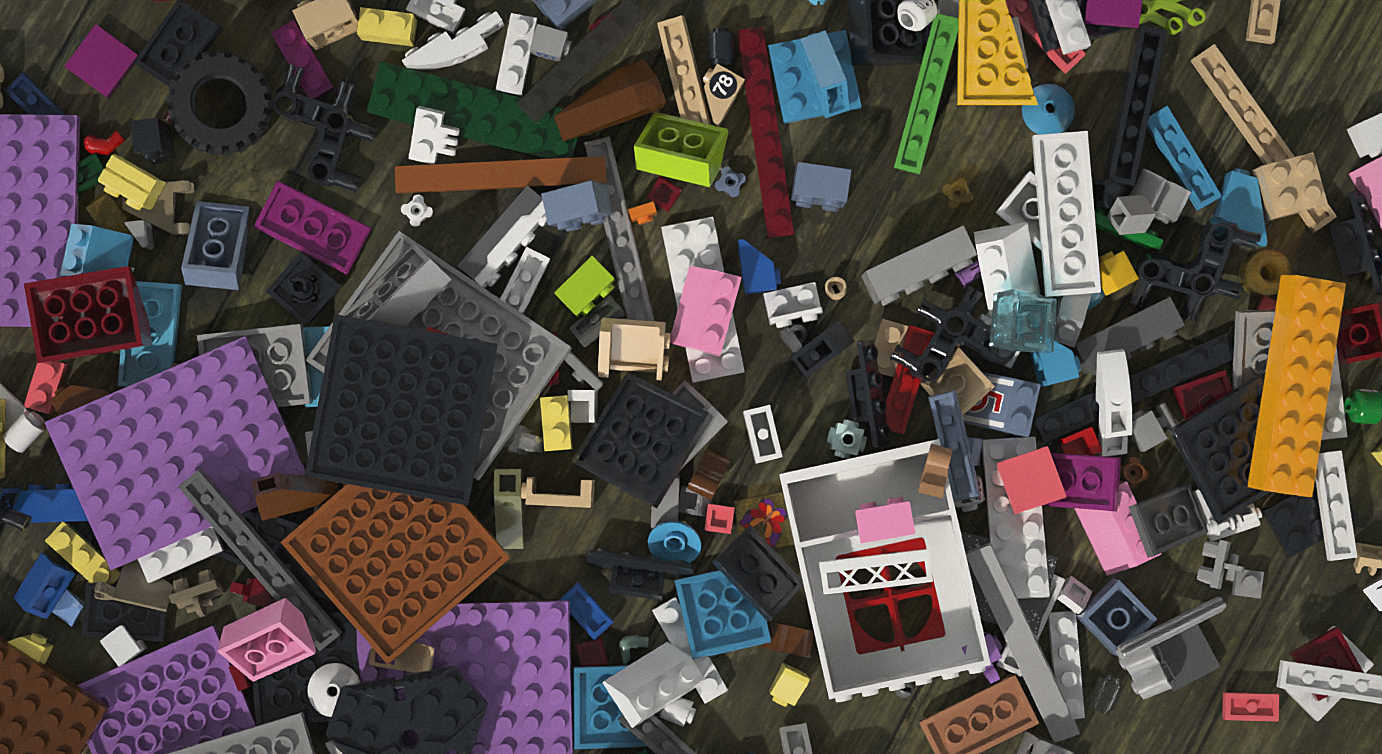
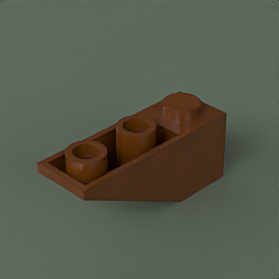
[251,473,340,521]

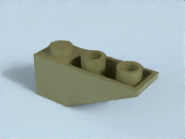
[494,469,524,549]

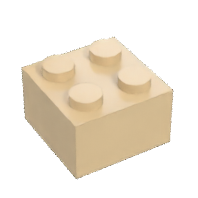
[292,0,359,50]
[1253,152,1328,221]

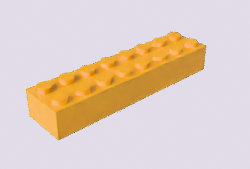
[1247,275,1346,497]

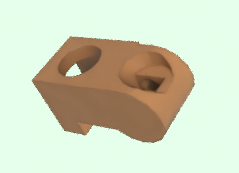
[917,444,953,498]

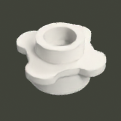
[401,195,433,227]

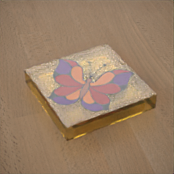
[733,492,795,548]

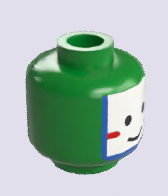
[1344,389,1382,424]

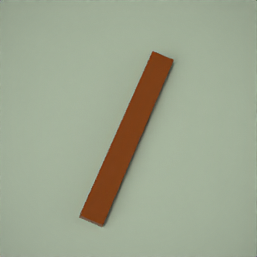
[395,156,607,194]

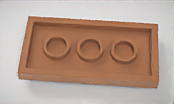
[918,674,1039,754]

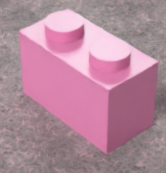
[855,497,915,543]

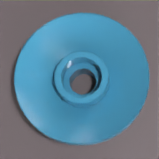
[1022,84,1075,135]
[648,521,701,563]

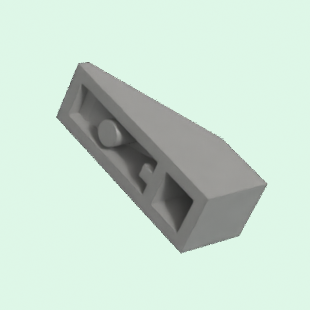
[1047,293,1092,347]

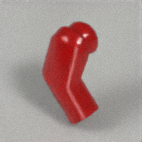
[84,131,126,155]

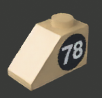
[702,64,745,127]

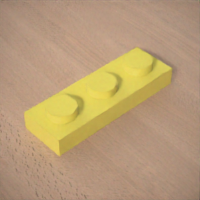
[45,522,121,584]

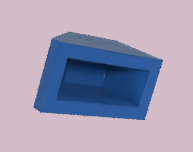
[738,239,781,295]

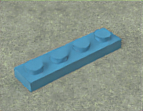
[1147,106,1222,211]

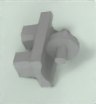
[1197,540,1245,589]

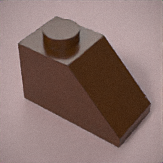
[49,384,114,415]

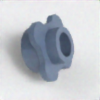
[715,167,746,197]

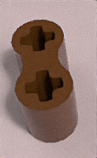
[687,448,730,500]
[761,620,815,658]

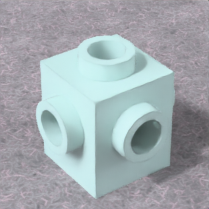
[827,419,867,459]

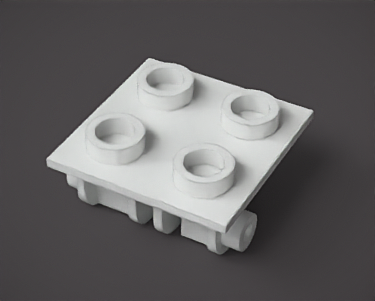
[1193,489,1262,542]

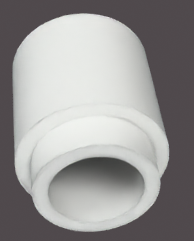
[657,697,696,727]

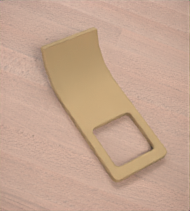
[369,642,435,673]

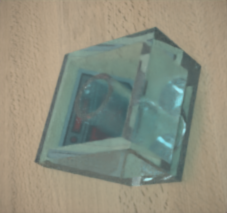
[990,289,1057,353]

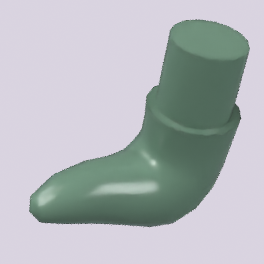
[619,635,649,665]

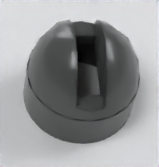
[894,682,915,698]

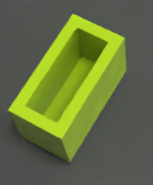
[554,256,615,317]

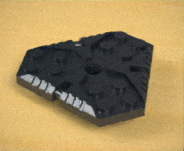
[325,665,489,754]

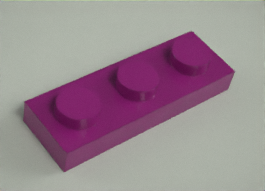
[271,20,335,100]

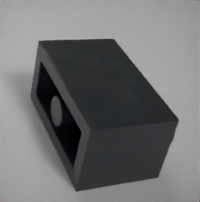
[131,118,175,164]

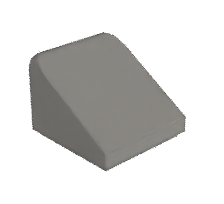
[125,220,154,250]
[678,486,713,517]

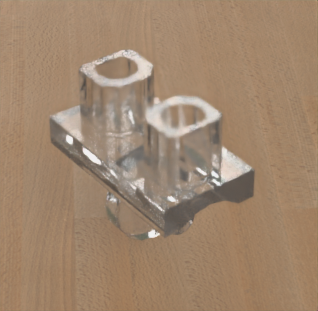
[504,425,544,455]

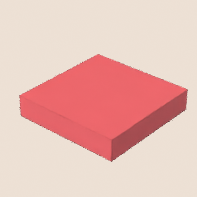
[996,446,1067,515]

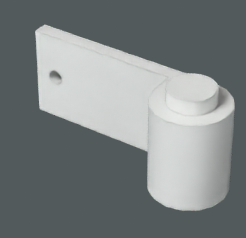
[0,383,45,453]

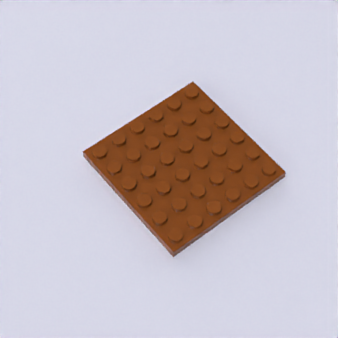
[281,484,511,664]

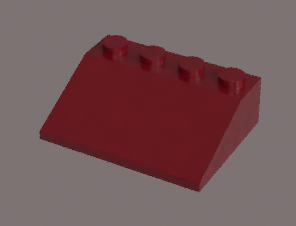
[24,266,153,363]

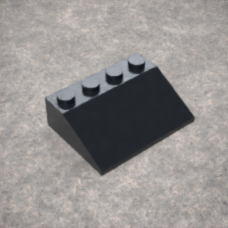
[848,0,932,66]

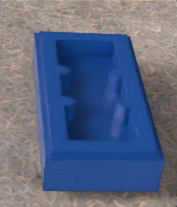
[558,582,614,640]

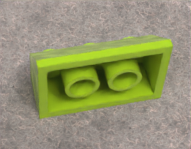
[634,112,728,187]

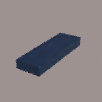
[4,72,81,129]

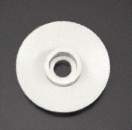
[308,663,361,717]

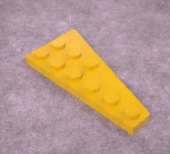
[957,0,1038,105]

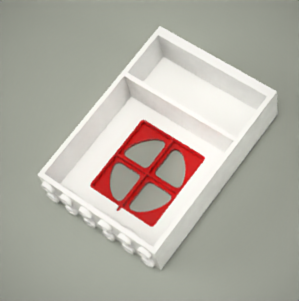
[779,439,991,702]

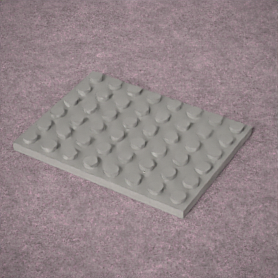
[306,231,572,481]

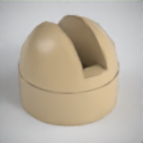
[825,277,847,300]

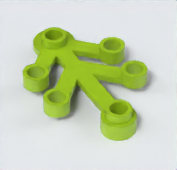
[1139,0,1206,35]

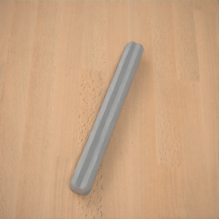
[1116,596,1226,660]

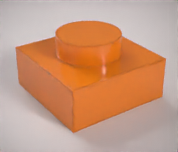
[628,201,657,225]

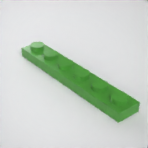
[894,13,958,175]

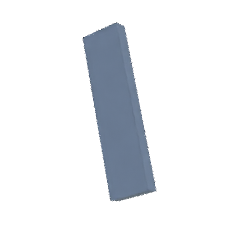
[929,391,981,502]

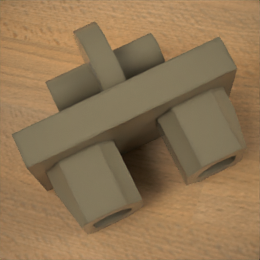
[169,570,225,617]

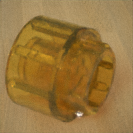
[1239,249,1292,297]

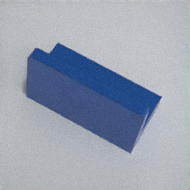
[14,553,75,619]

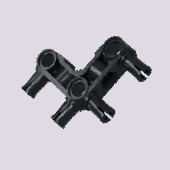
[272,64,377,193]
[1129,217,1261,321]
[890,286,1018,385]

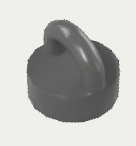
[779,324,807,353]

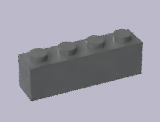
[1070,297,1185,376]

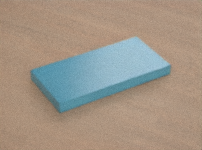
[118,281,182,387]

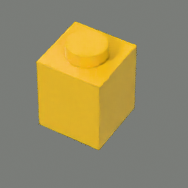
[1098,251,1139,296]

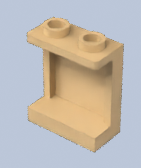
[598,318,670,381]
[521,477,595,508]

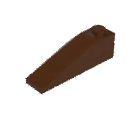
[554,60,666,142]

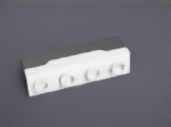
[458,185,548,288]

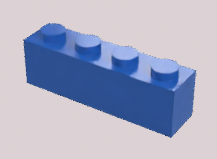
[13,484,88,523]

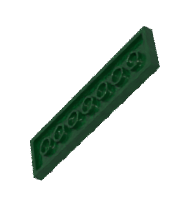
[366,61,579,159]

